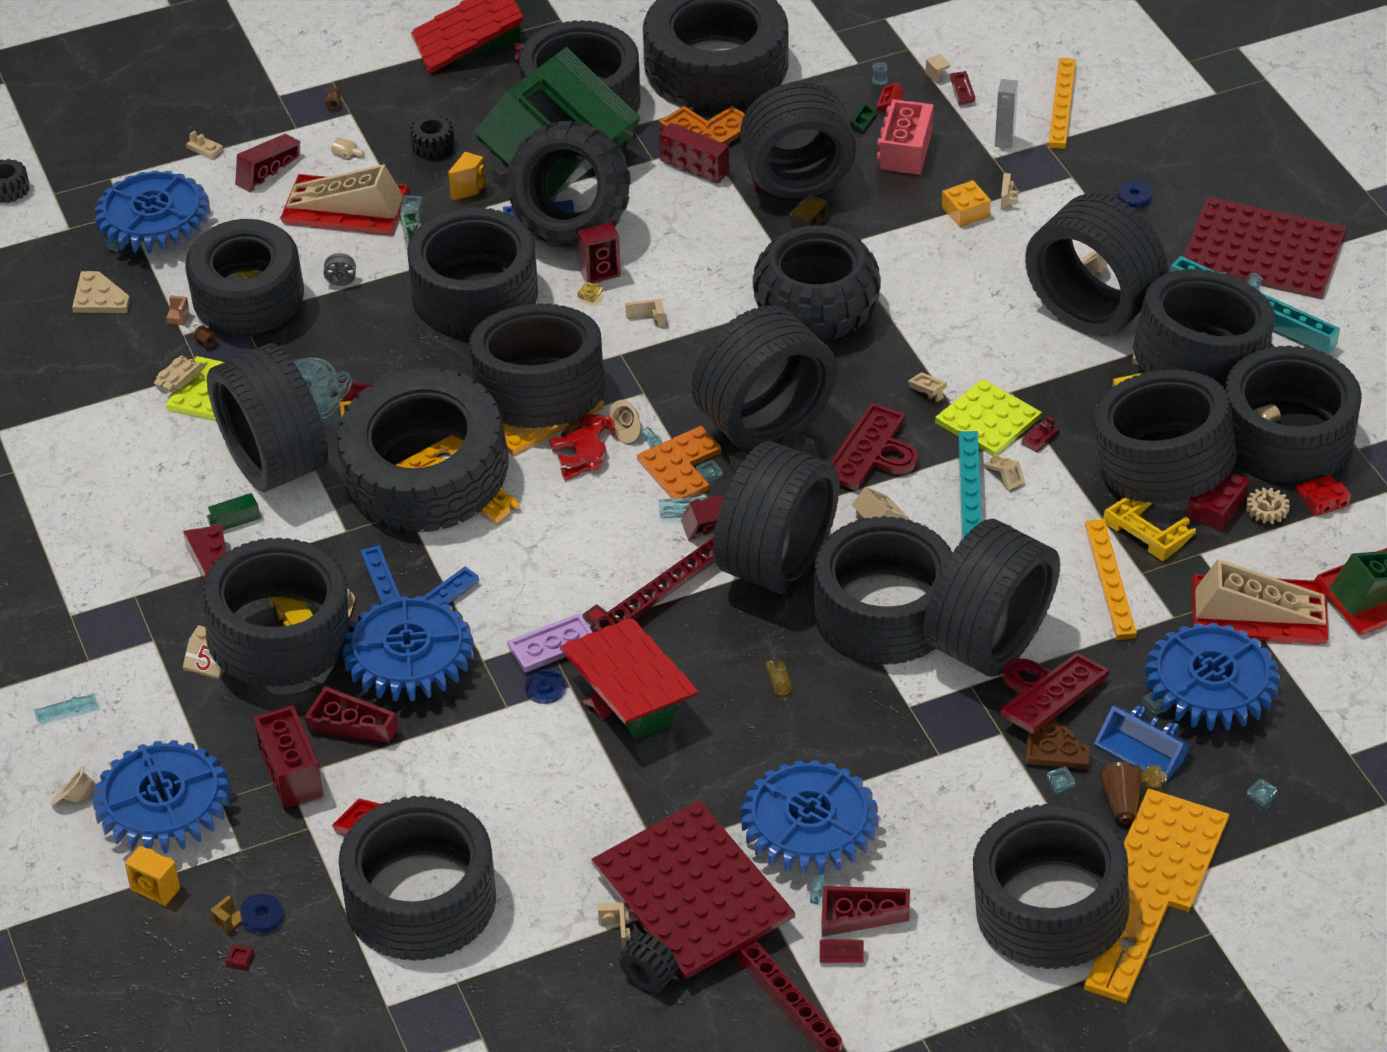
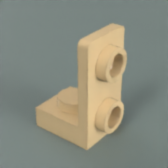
[625,299,665,327]
[984,456,1025,490]
[597,902,630,950]

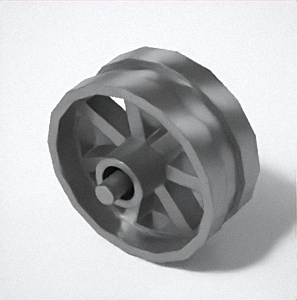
[323,253,356,286]

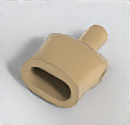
[331,137,365,158]
[1254,403,1281,422]

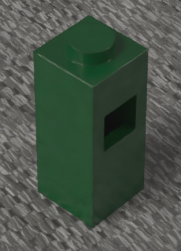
[206,493,260,531]

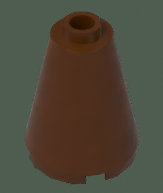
[1100,762,1142,824]

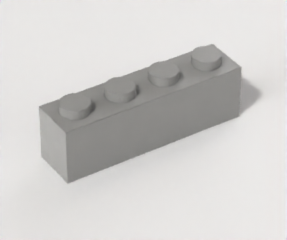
[995,79,1018,148]

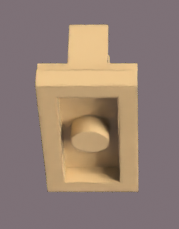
[186,131,223,160]
[1001,173,1018,210]
[908,372,947,402]

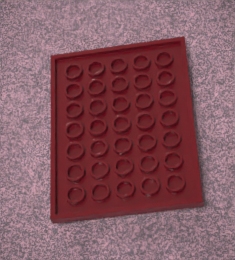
[1183,197,1347,299]
[591,800,795,980]

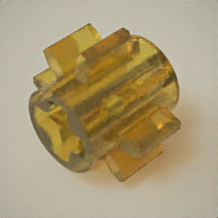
[1141,765,1167,787]

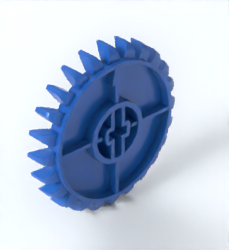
[95,170,211,253]
[342,596,474,701]
[1144,623,1280,731]
[93,740,231,854]
[741,760,879,875]

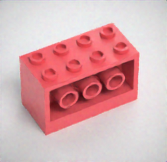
[877,100,933,175]

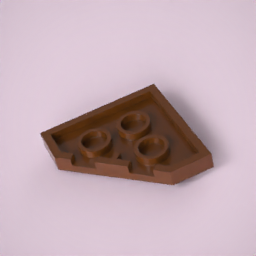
[1025,717,1090,770]

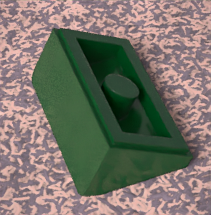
[849,102,877,133]

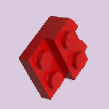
[1296,475,1351,516]
[332,798,382,834]

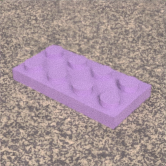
[507,613,593,673]

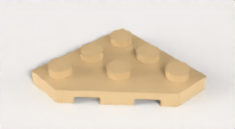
[72,271,130,313]

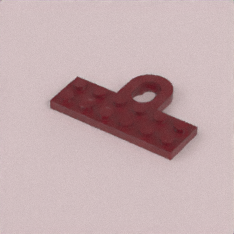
[830,402,918,491]
[1001,653,1110,734]

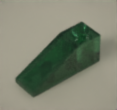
[400,209,421,251]

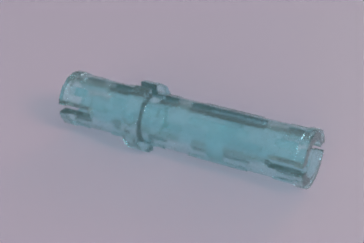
[34,693,97,722]

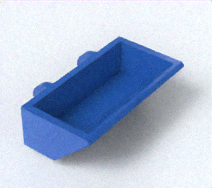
[1094,705,1191,784]

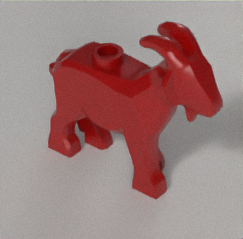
[549,413,615,480]

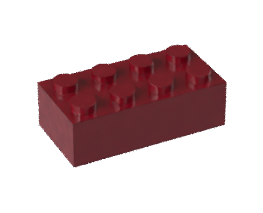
[659,122,729,184]

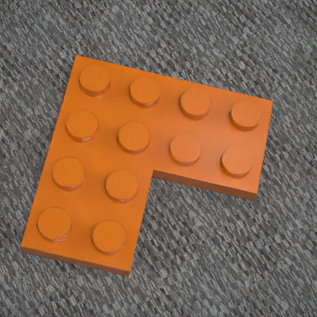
[659,106,744,144]
[637,426,722,505]

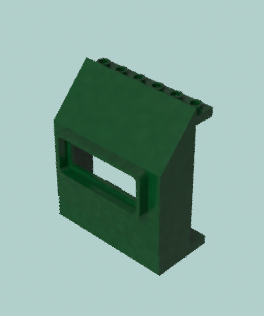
[474,47,641,202]

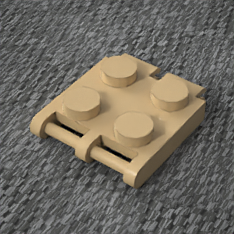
[154,355,205,393]

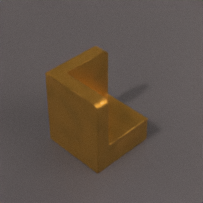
[210,895,246,935]

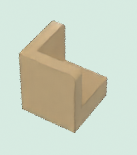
[925,54,951,83]

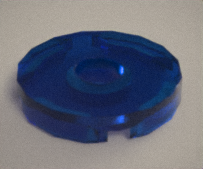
[1117,180,1152,207]
[525,669,566,704]
[240,894,283,933]

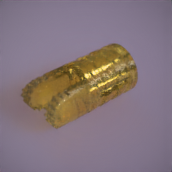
[766,660,792,695]

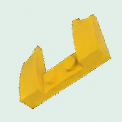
[1103,497,1196,561]

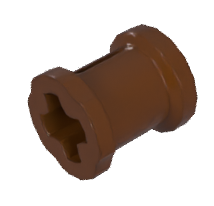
[325,87,341,110]
[193,325,217,348]

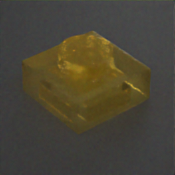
[577,282,602,303]

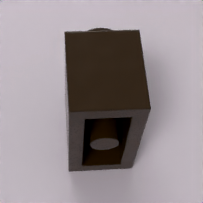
[790,194,828,229]

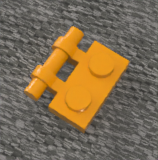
[481,487,520,523]

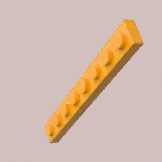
[1048,58,1076,149]
[1085,519,1137,640]

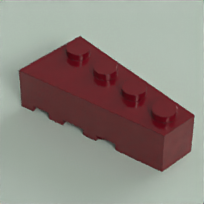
[183,525,226,581]

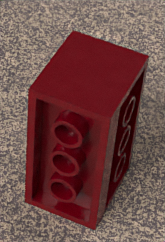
[253,705,324,809]

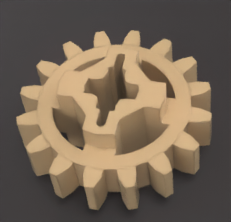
[1246,488,1290,524]

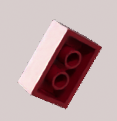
[578,222,621,285]
[1186,472,1250,531]

